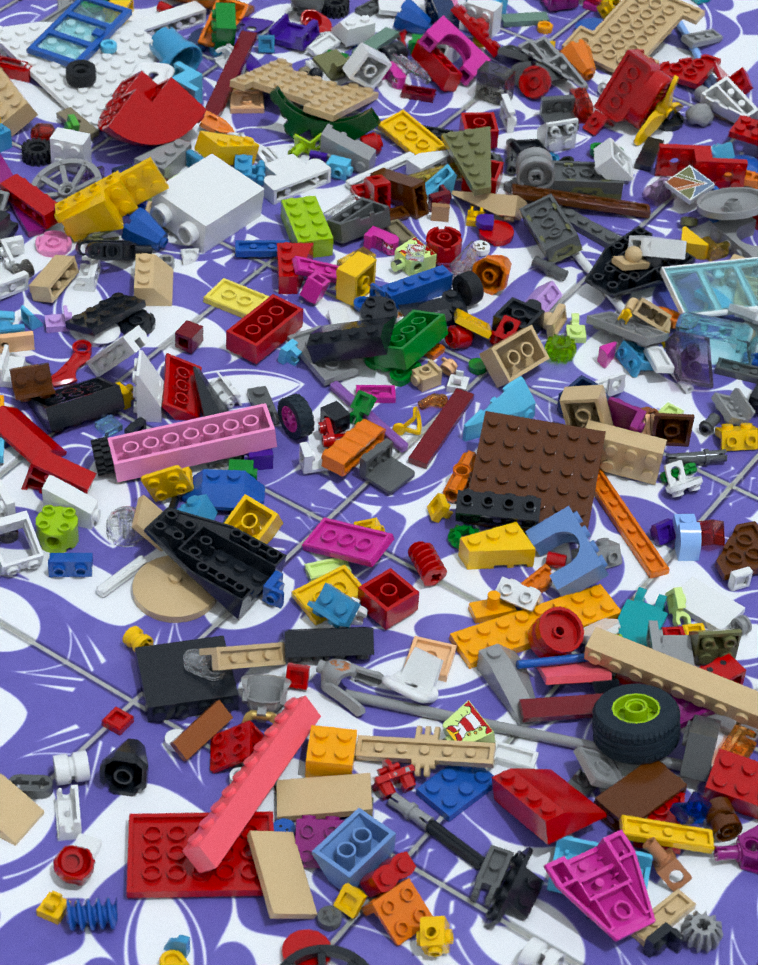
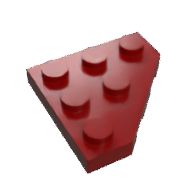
[659,54,721,89]

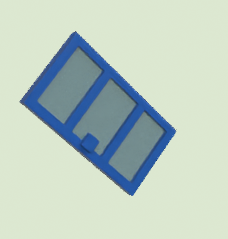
[26,0,132,66]

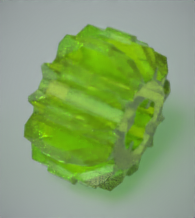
[544,334,577,364]

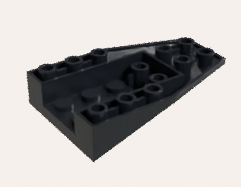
[585,226,696,299]
[144,507,287,619]

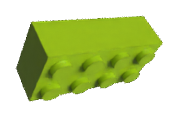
[281,196,334,258]

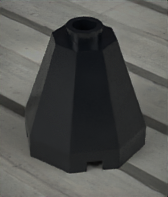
[100,738,149,797]

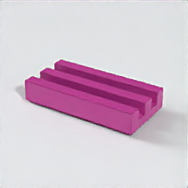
[356,385,396,403]

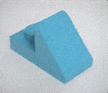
[425,164,457,196]

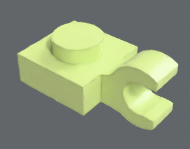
[566,313,587,343]
[665,587,691,627]

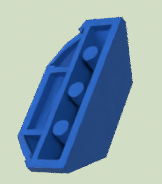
[182,469,265,511]

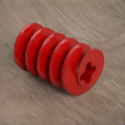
[408,541,447,586]

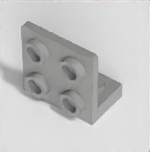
[646,621,695,666]

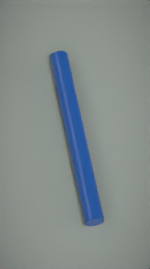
[516,653,589,669]

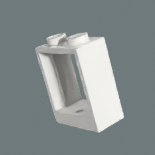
[0,510,44,576]

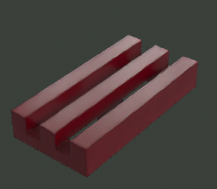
[401,84,437,103]

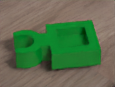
[350,390,377,424]

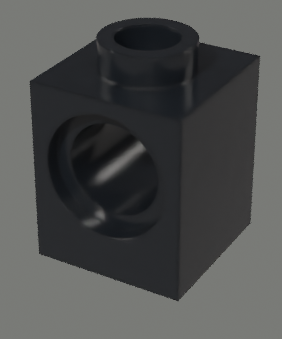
[320,401,350,434]

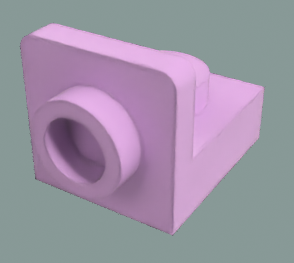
[44,305,72,333]

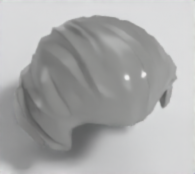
[685,103,714,128]

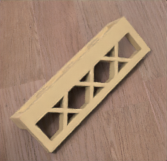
[199,642,286,671]

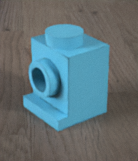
[326,155,353,181]

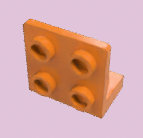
[361,878,432,946]

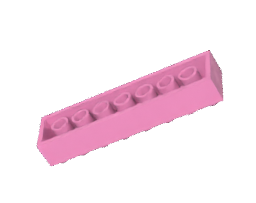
[108,403,277,483]

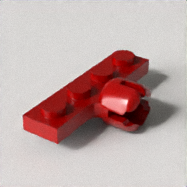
[450,4,500,57]

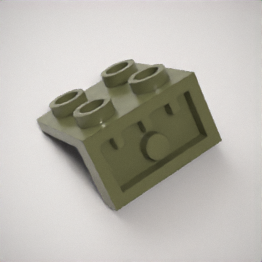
[312,49,350,81]

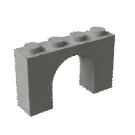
[710,217,758,276]

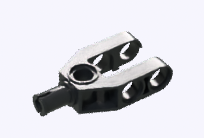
[75,239,152,260]

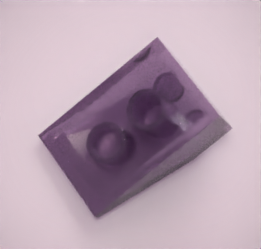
[665,331,714,389]

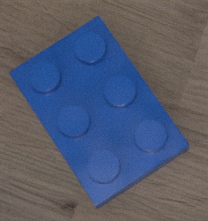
[416,765,494,822]

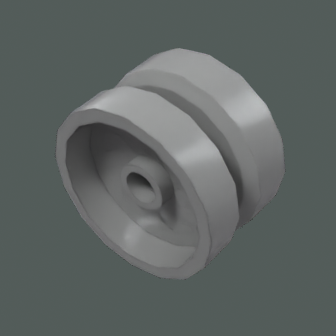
[515,147,555,189]

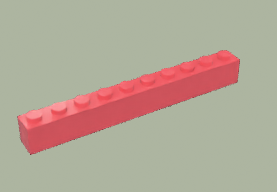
[183,695,321,873]

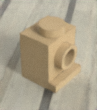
[411,359,442,392]

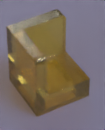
[702,236,730,262]

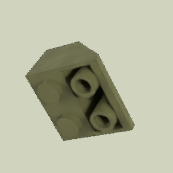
[689,628,742,665]

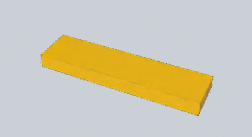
[619,815,715,854]

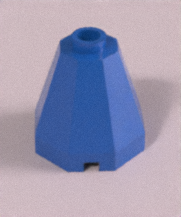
[393,0,433,35]
[121,207,169,250]

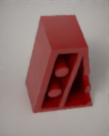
[277,242,314,294]
[21,447,97,494]

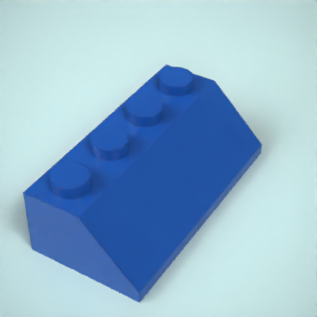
[374,265,453,309]

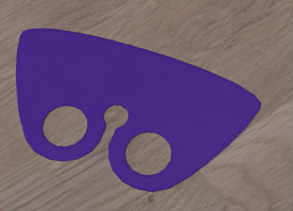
[236,17,274,32]

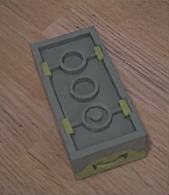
[550,161,623,200]
[519,194,583,263]

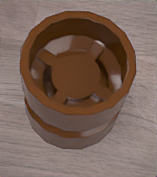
[702,797,743,842]

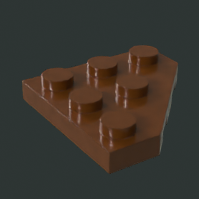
[715,521,758,581]

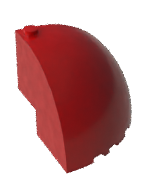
[97,70,207,146]

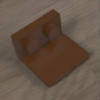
[9,362,55,402]

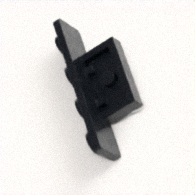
[484,847,544,929]

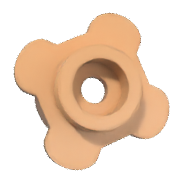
[440,357,458,376]

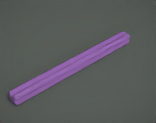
[330,381,408,453]

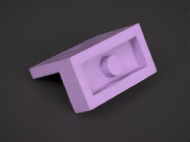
[525,280,563,312]

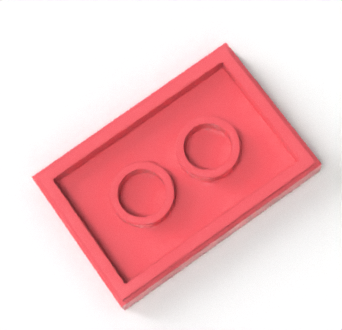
[537,662,612,685]

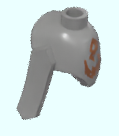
[316,659,384,716]

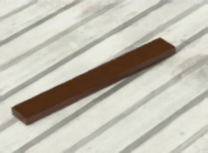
[511,184,651,218]

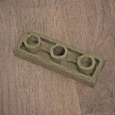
[56,107,99,140]

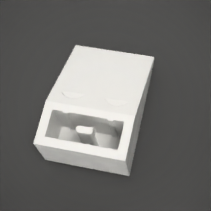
[132,350,164,422]

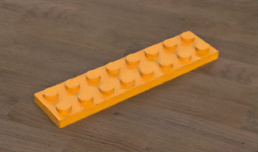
[449,584,621,669]

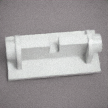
[210,371,242,408]

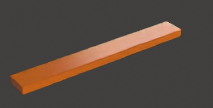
[594,468,670,579]

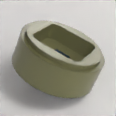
[680,217,698,229]

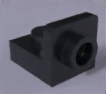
[643,922,684,958]

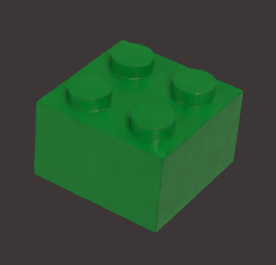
[211,2,236,49]

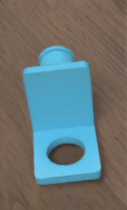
[711,142,735,159]

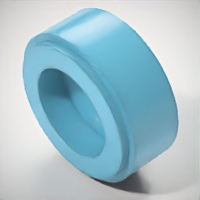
[100,39,117,54]

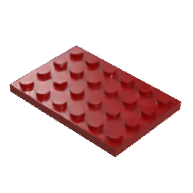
[127,811,274,898]

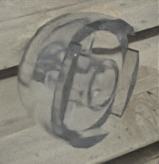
[106,506,145,547]

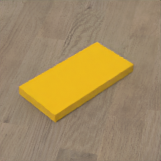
[377,109,447,155]

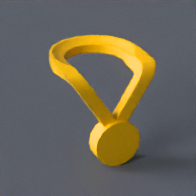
[392,407,422,436]

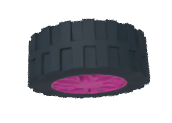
[277,393,315,440]

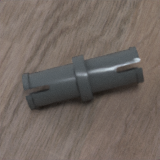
[531,256,569,281]

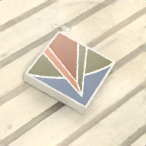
[665,165,715,205]

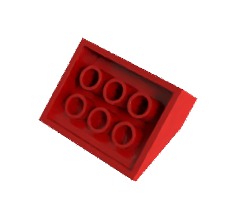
[492,768,607,845]

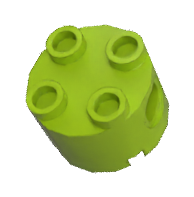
[35,505,79,553]

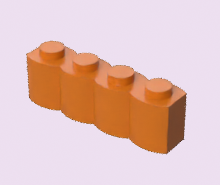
[321,419,386,477]

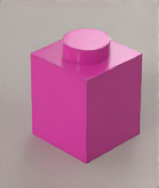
[299,271,331,304]

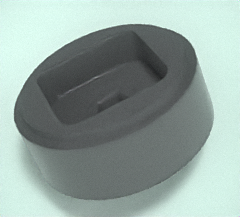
[317,906,342,931]

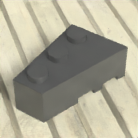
[679,714,721,782]

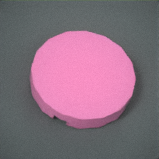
[35,230,72,258]

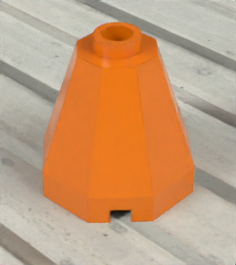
[559,39,596,80]
[472,255,512,295]

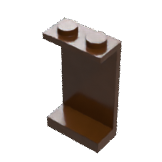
[594,761,687,832]

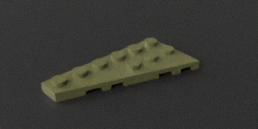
[441,126,491,196]

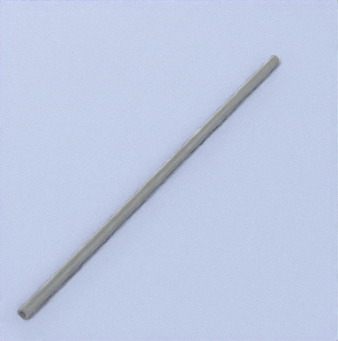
[345,689,713,777]

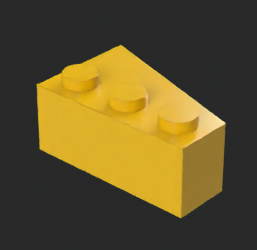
[194,131,260,165]
[458,522,536,570]

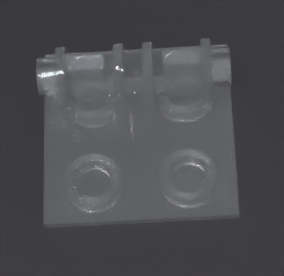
[450,241,479,281]

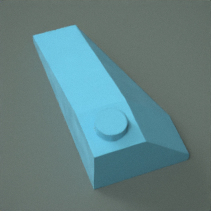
[463,376,536,442]

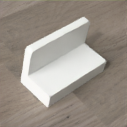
[0,345,26,388]

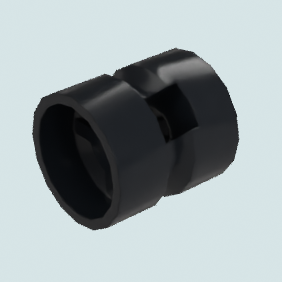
[378,41,408,64]

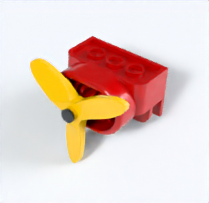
[594,49,683,146]

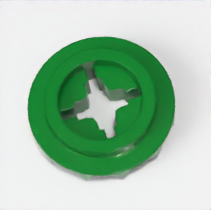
[448,524,479,549]

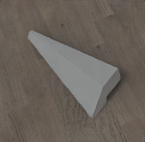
[518,36,588,90]

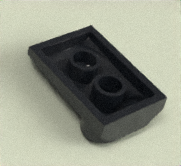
[398,290,468,327]

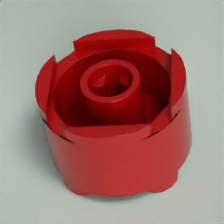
[426,226,462,268]

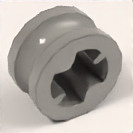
[159,254,175,269]
[731,615,752,636]

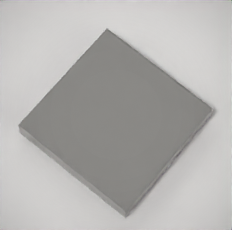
[573,746,624,789]

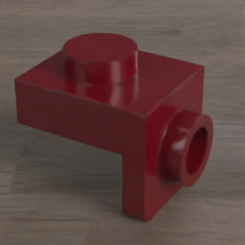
[428,184,452,212]

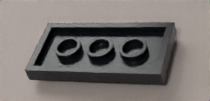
[65,292,146,336]

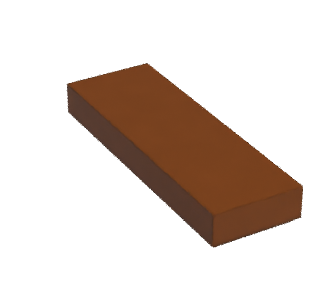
[169,700,233,762]

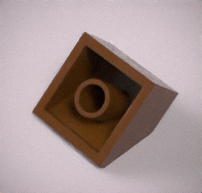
[650,413,695,447]

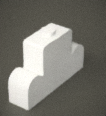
[264,154,331,205]

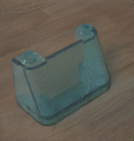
[675,312,758,365]

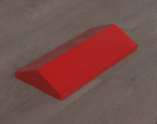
[162,353,202,420]
[0,406,67,463]

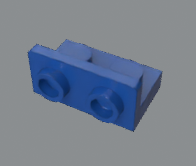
[48,553,93,577]

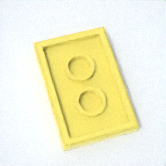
[203,278,270,318]

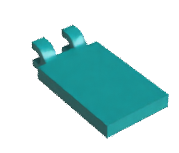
[617,587,668,647]

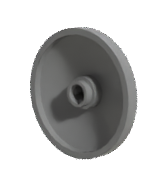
[697,187,758,220]

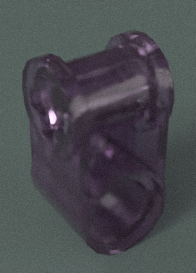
[642,176,672,207]

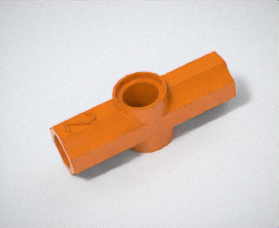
[443,450,476,503]

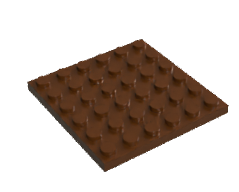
[463,411,606,534]

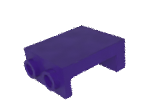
[269,13,320,51]

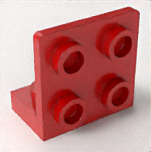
[210,720,265,774]

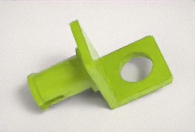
[287,133,322,157]

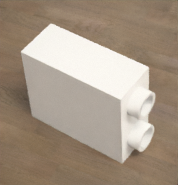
[150,154,265,254]

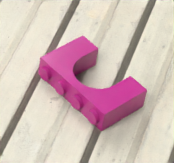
[418,15,491,86]

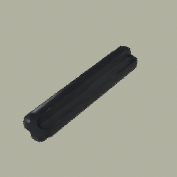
[426,820,485,869]

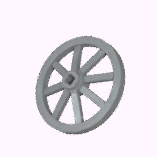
[31,158,102,202]

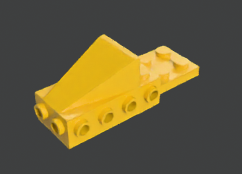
[54,157,169,242]

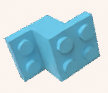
[172,61,203,104]

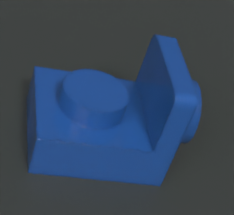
[262,570,285,609]

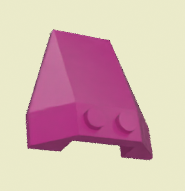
[543,829,656,942]

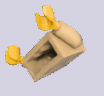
[617,297,672,348]

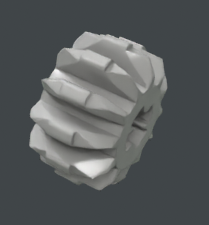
[680,910,723,953]

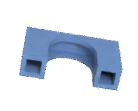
[525,506,609,596]

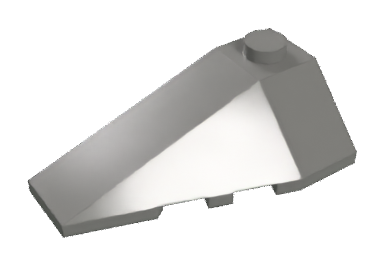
[477,644,541,727]

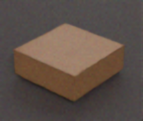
[431,203,450,222]

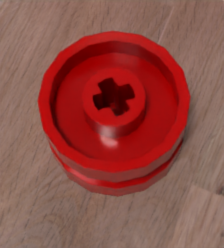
[528,606,584,658]

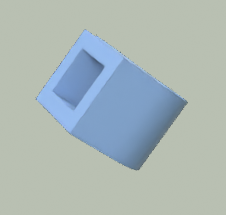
[673,514,701,561]

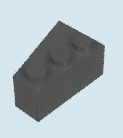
[327,197,391,244]

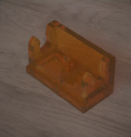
[721,722,757,758]

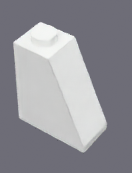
[42,475,101,529]

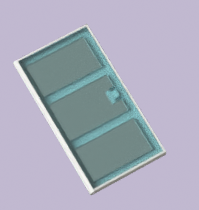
[660,257,758,320]

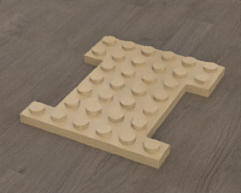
[562,0,705,73]
[229,58,379,122]

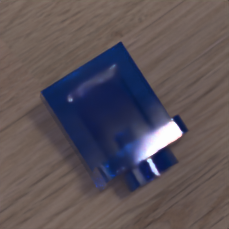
[669,791,712,825]

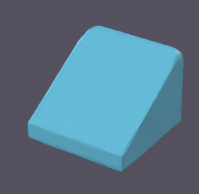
[20,305,43,330]

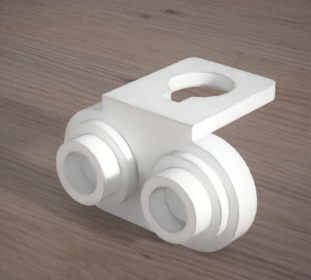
[594,372,626,397]
[664,460,703,497]

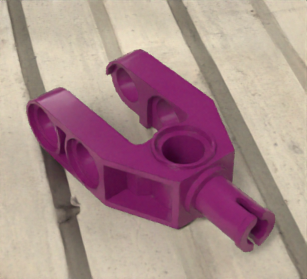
[713,825,758,874]

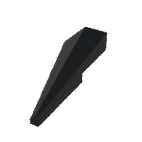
[193,366,229,417]

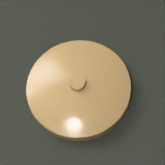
[132,556,217,623]

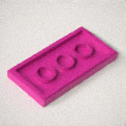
[302,517,394,567]

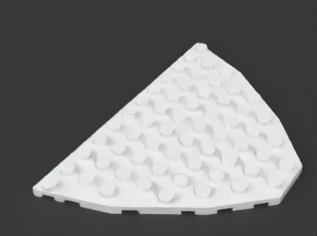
[0,20,157,130]

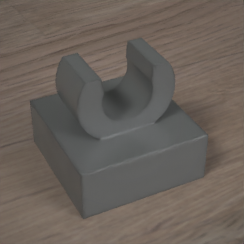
[568,769,597,798]

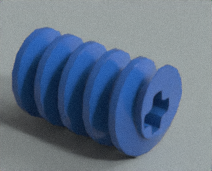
[66,897,118,931]

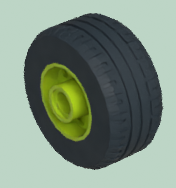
[592,684,680,765]

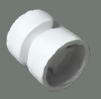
[53,750,90,786]
[518,937,565,965]

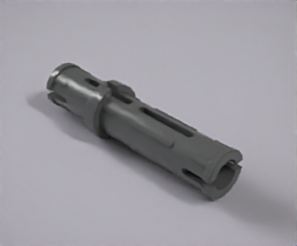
[505,138,517,175]
[666,449,728,465]

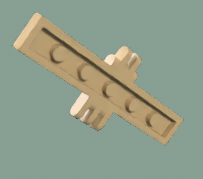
[355,726,496,777]

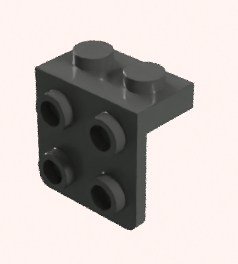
[539,95,579,130]
[359,438,415,494]

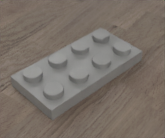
[586,311,669,347]
[287,325,359,386]

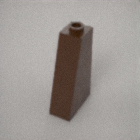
[370,168,429,219]

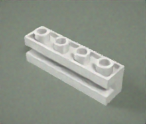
[86,325,150,377]

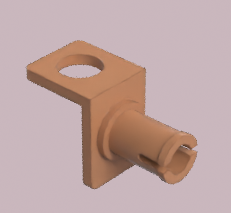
[643,837,692,892]

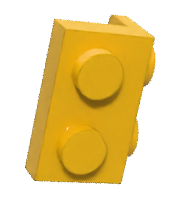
[715,423,758,451]

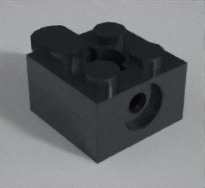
[492,297,545,334]

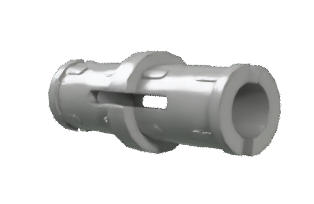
[388,792,434,830]

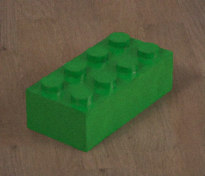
[373,310,448,371]

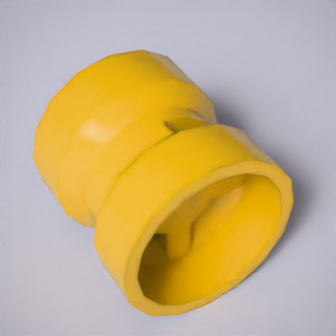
[122,626,154,652]

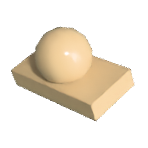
[611,246,650,271]
[543,303,567,340]

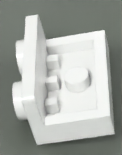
[495,576,544,612]

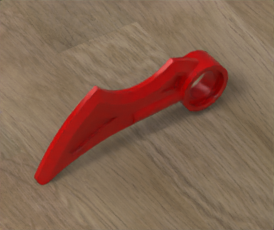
[51,340,92,387]

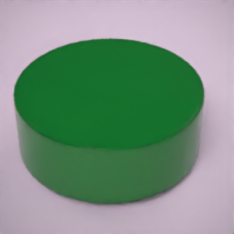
[468,358,487,375]

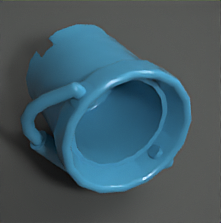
[149,27,203,76]

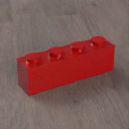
[411,39,463,92]
[0,173,58,230]

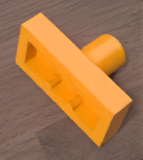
[468,590,517,624]

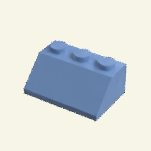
[312,808,396,890]

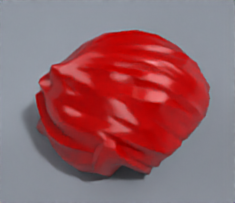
[53,845,96,886]

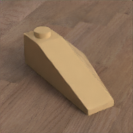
[452,191,529,222]

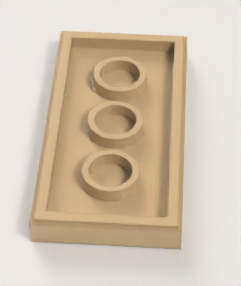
[277,773,373,821]
[247,831,317,919]

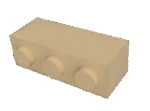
[29,255,79,303]

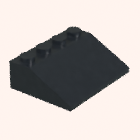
[306,316,396,364]
[27,377,125,433]

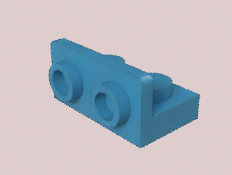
[615,340,654,377]
[307,583,361,628]

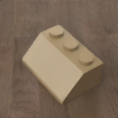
[134,253,173,306]

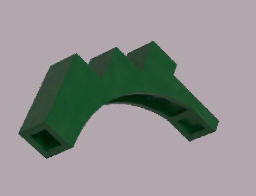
[269,86,381,143]

